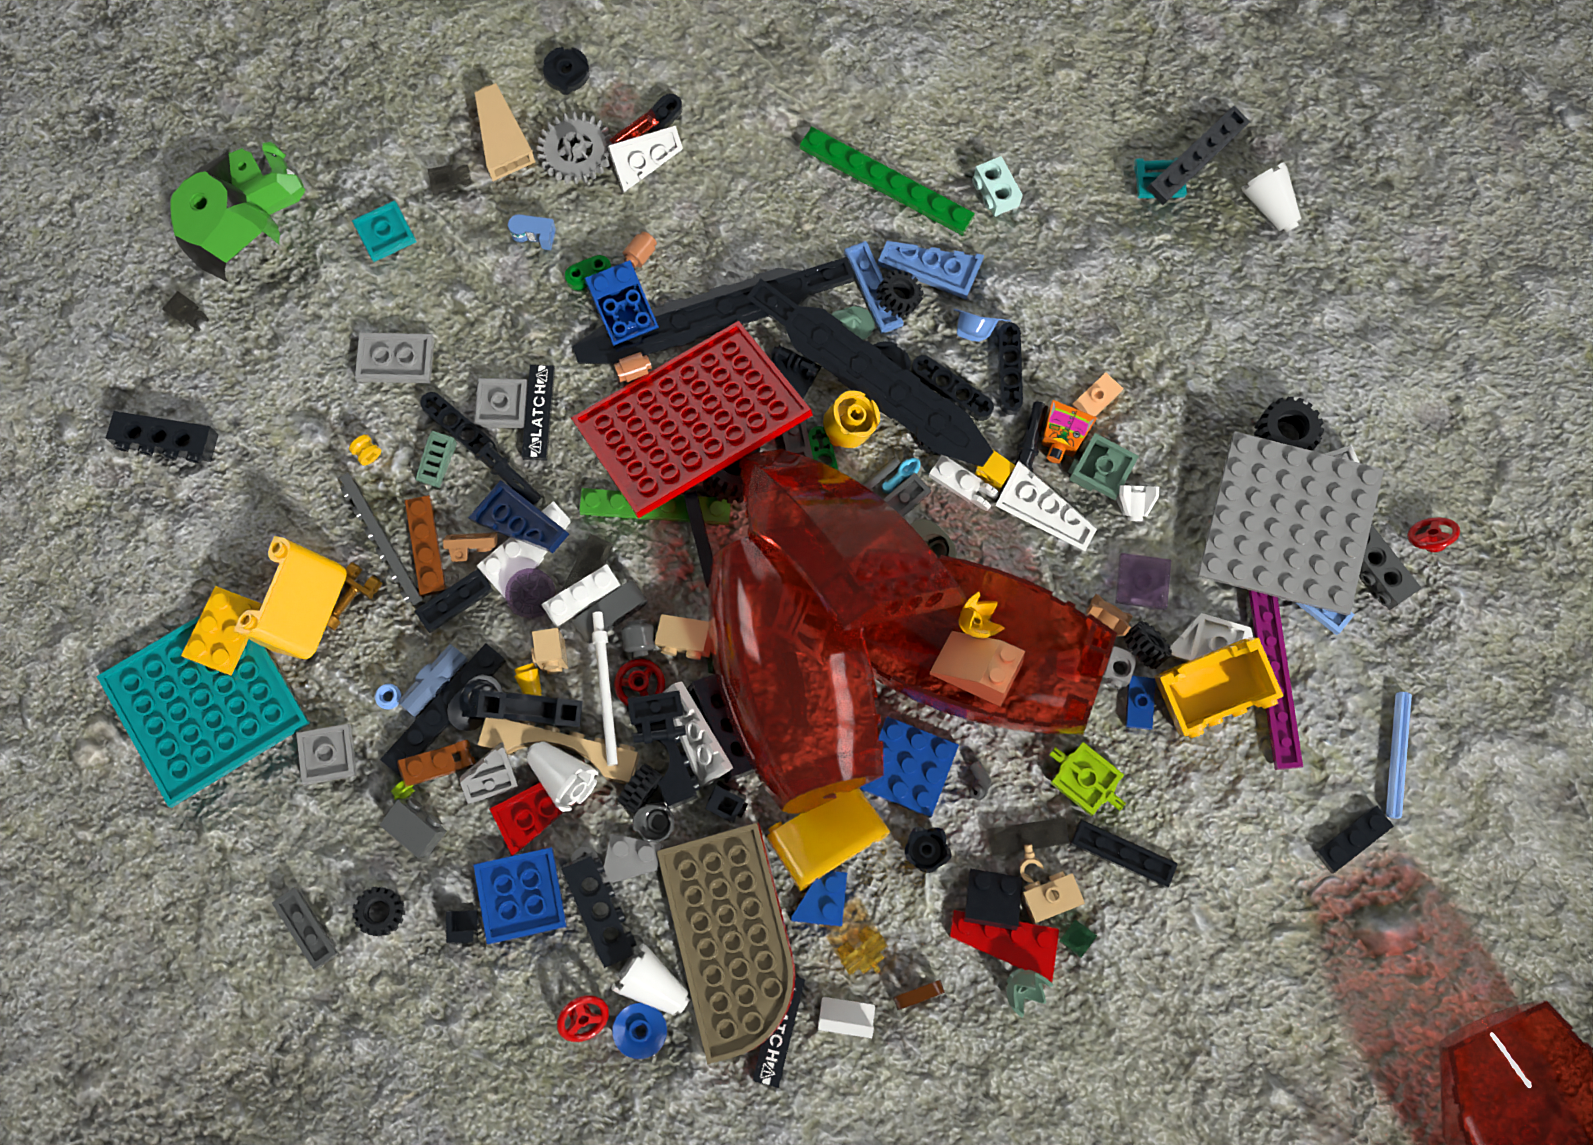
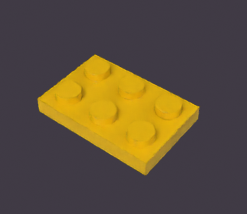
[181,586,262,676]

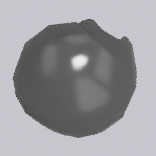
[633,802,674,842]

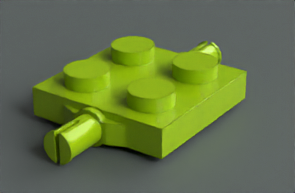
[1049,742,1126,816]

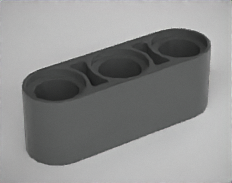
[573,580,648,644]

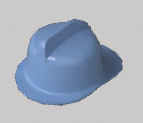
[954,309,1011,342]

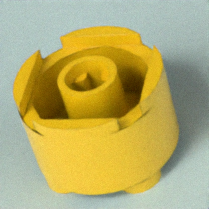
[823,391,880,448]

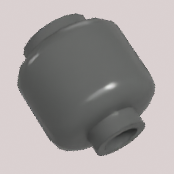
[621,619,656,657]

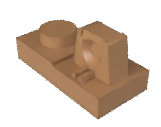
[443,532,498,562]

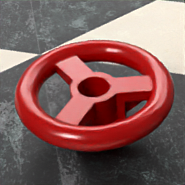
[1407,517,1460,552]
[614,659,665,707]
[557,995,609,1042]

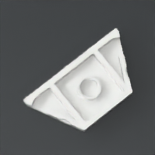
[1169,613,1253,662]

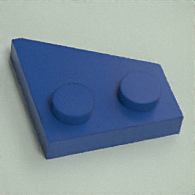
[791,871,847,927]

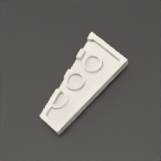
[662,682,733,787]

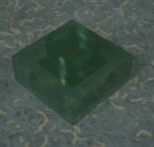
[1059,919,1097,958]

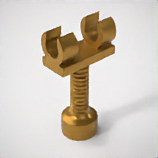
[326,562,382,631]

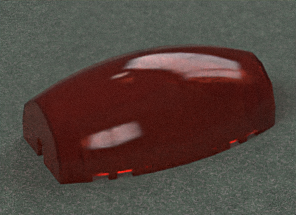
[708,528,884,814]
[829,549,1117,735]

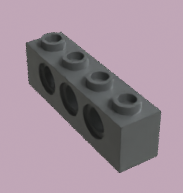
[1360,524,1422,610]

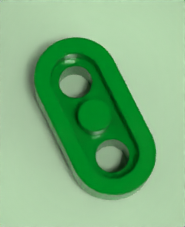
[565,255,612,290]

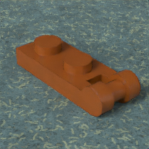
[397,740,476,787]

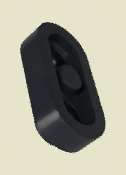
[644,93,683,134]

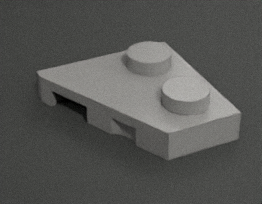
[602,834,663,883]

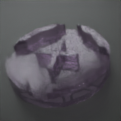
[505,568,556,619]

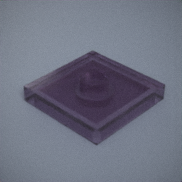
[1115,553,1171,610]

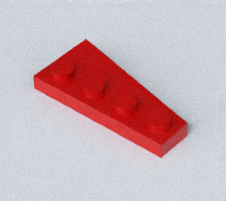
[490,760,586,856]
[949,910,1059,982]

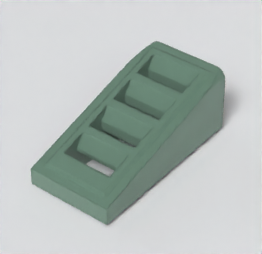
[415,431,457,488]

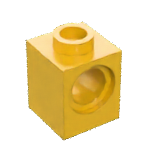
[975,449,1016,492]

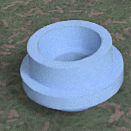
[375,684,402,710]

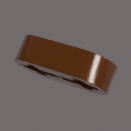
[893,980,945,1010]

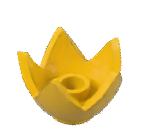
[959,592,1004,638]

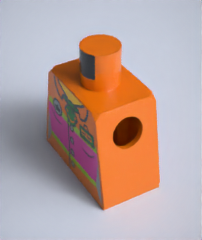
[1041,400,1097,464]

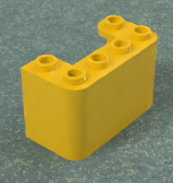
[1154,637,1283,738]

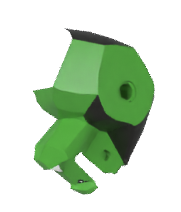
[171,142,306,282]

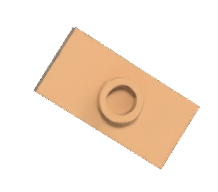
[1071,372,1124,417]

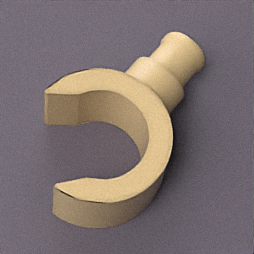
[1019,844,1044,883]

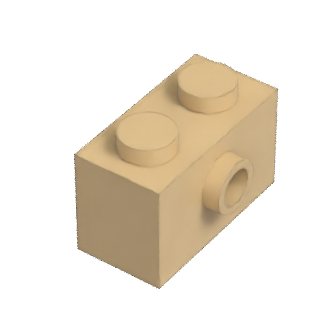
[654,614,716,660]
[531,628,568,675]
[1021,871,1085,924]

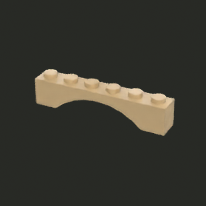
[478,718,640,785]

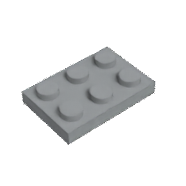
[355,333,434,383]

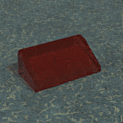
[609,109,659,144]

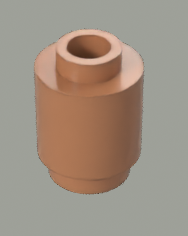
[623,231,657,268]
[614,352,652,383]

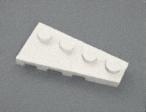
[995,461,1097,551]
[477,501,571,604]

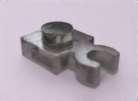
[428,165,472,194]
[162,291,209,332]

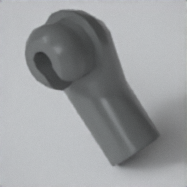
[969,760,991,800]

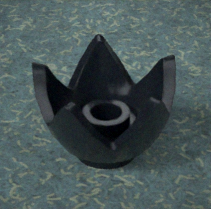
[904,827,952,873]

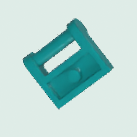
[1134,158,1187,198]

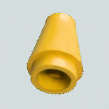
[514,663,542,696]

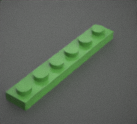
[579,488,731,525]

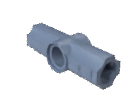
[397,644,468,717]

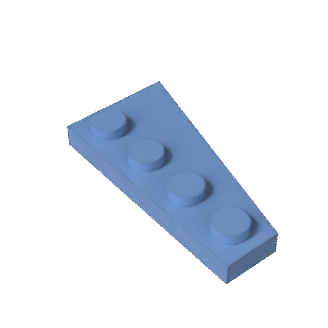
[877,241,984,299]

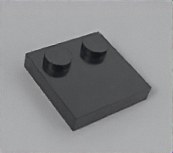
[964,868,1022,931]

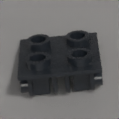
[770,345,822,399]

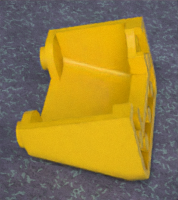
[233,536,347,659]
[766,780,890,892]

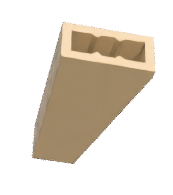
[475,83,535,181]

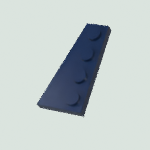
[468,480,569,553]

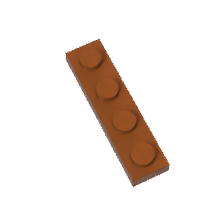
[405,495,446,597]

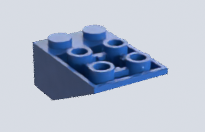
[585,260,659,346]

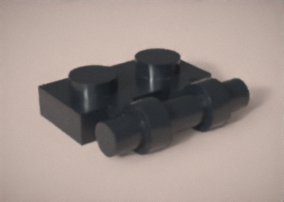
[628,690,686,744]

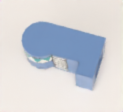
[508,215,556,250]

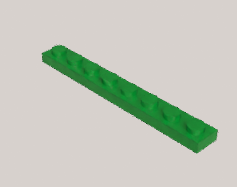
[800,126,975,236]

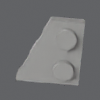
[460,742,519,804]

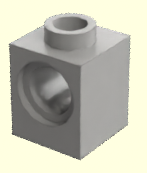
[1100,646,1138,689]

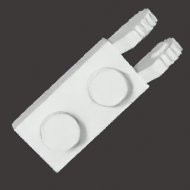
[929,455,999,511]

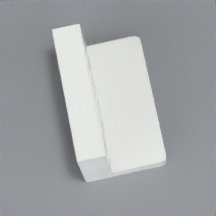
[817,997,875,1038]

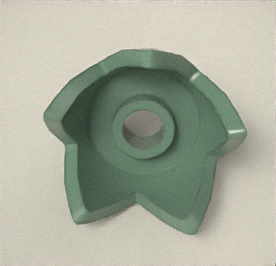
[1006,969,1054,1018]

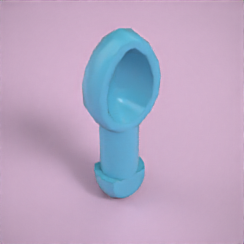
[881,458,921,494]

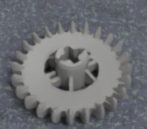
[536,111,613,184]

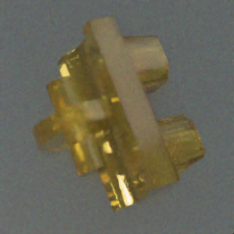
[837,926,888,976]

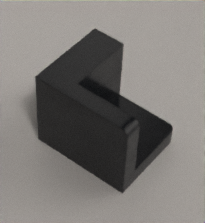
[446,910,478,944]

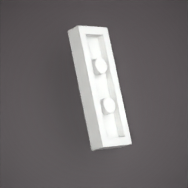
[541,564,621,627]

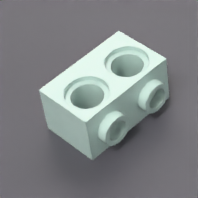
[972,156,1022,217]

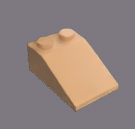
[930,631,1025,707]

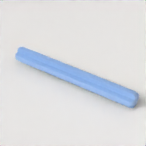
[1386,692,1412,819]

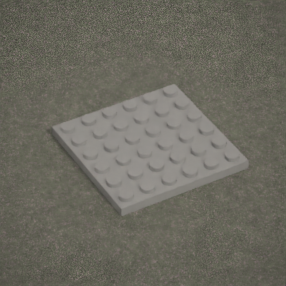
[1198,432,1384,616]

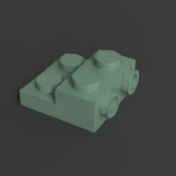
[1068,433,1139,500]

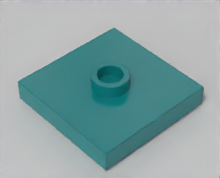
[352,200,417,263]

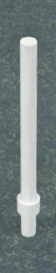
[592,612,618,766]

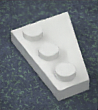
[608,126,683,193]

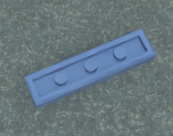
[844,241,904,334]

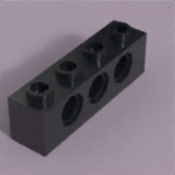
[105,411,218,464]
[687,672,760,783]
[561,852,637,968]

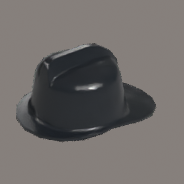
[447,675,502,731]

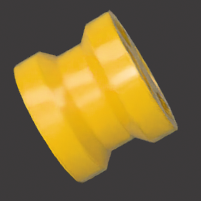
[349,434,381,466]

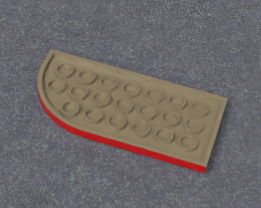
[657,823,795,1065]

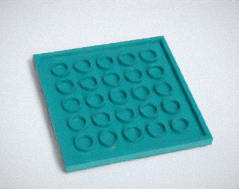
[96,615,310,808]

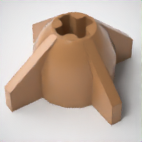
[1086,594,1133,638]

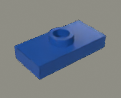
[1125,676,1156,730]

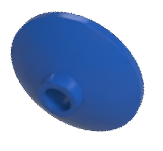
[613,1003,667,1059]

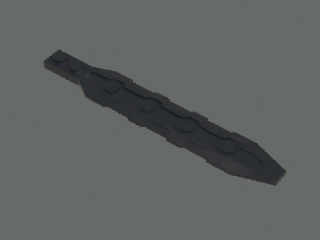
[573,257,855,364]
[746,278,994,467]

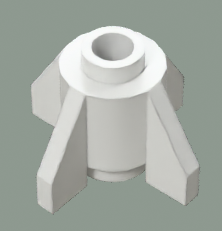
[1116,485,1159,521]

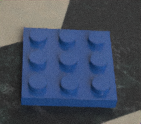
[859,716,959,818]
[474,847,568,945]

